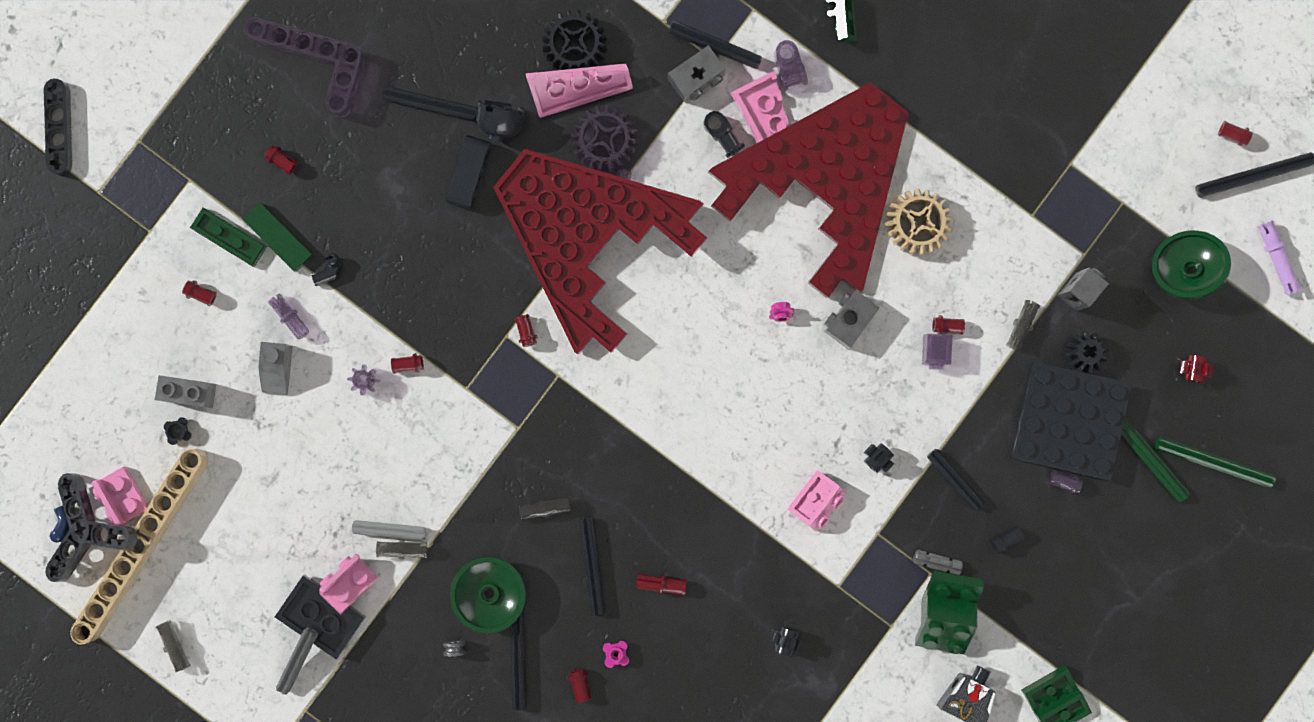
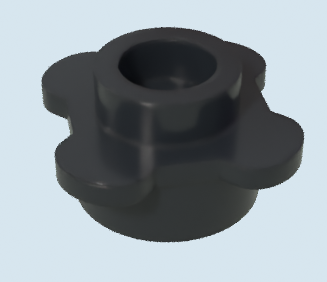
[163,417,192,445]

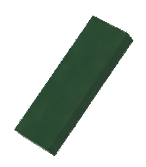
[242,203,313,273]
[190,207,267,267]

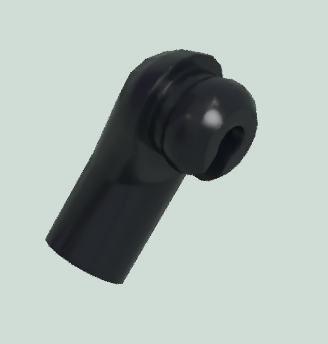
[311,253,342,287]

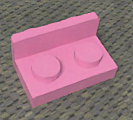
[92,467,148,525]
[787,470,846,531]
[319,554,378,615]

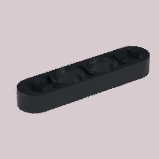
[44,78,72,176]

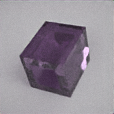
[922,333,953,370]

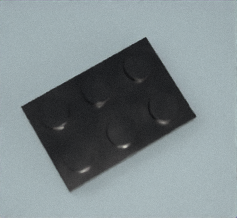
[275,575,366,659]

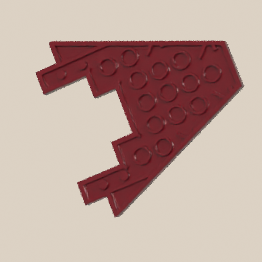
[708,82,908,298]
[493,149,708,354]

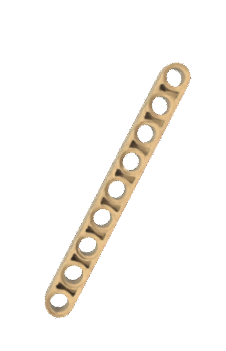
[70,449,208,644]

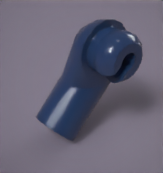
[49,506,70,543]

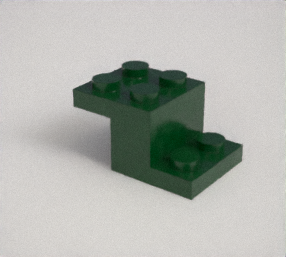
[915,571,984,654]

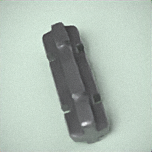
[913,550,963,575]

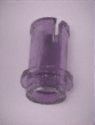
[1048,470,1083,494]

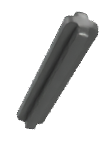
[276,627,318,695]

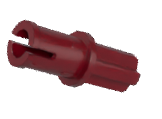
[636,574,687,596]

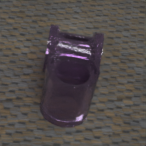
[774,40,808,91]

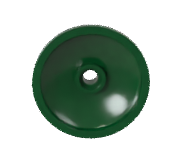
[1152,230,1231,299]
[450,557,526,633]

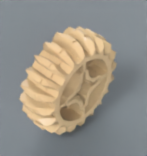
[885,189,953,256]

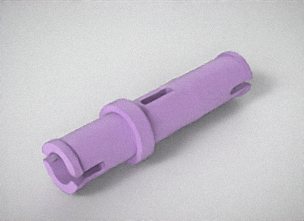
[1257,220,1301,295]

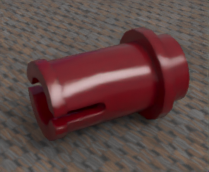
[1218,121,1253,146]
[265,145,298,175]
[182,280,217,307]
[514,314,538,347]
[932,315,965,335]
[391,353,424,374]
[568,669,592,703]

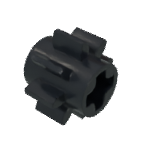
[864,443,895,474]
[771,626,803,657]

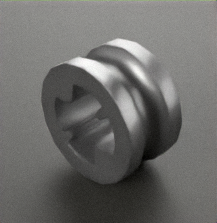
[443,641,466,656]

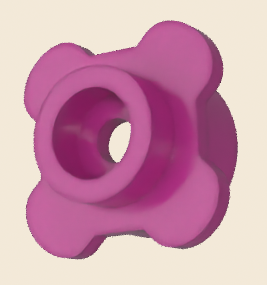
[769,302,794,322]
[603,641,629,668]

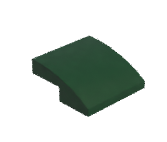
[1021,665,1092,722]

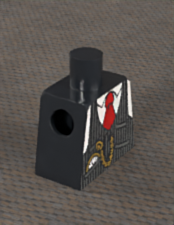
[936,665,995,722]

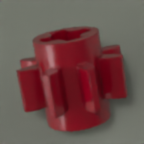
[1179,355,1214,383]

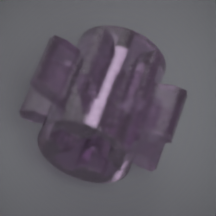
[347,364,380,396]

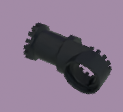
[703,111,745,159]

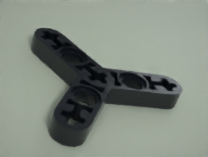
[45,473,138,582]

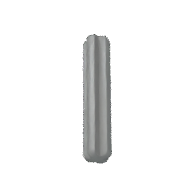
[352,520,426,541]

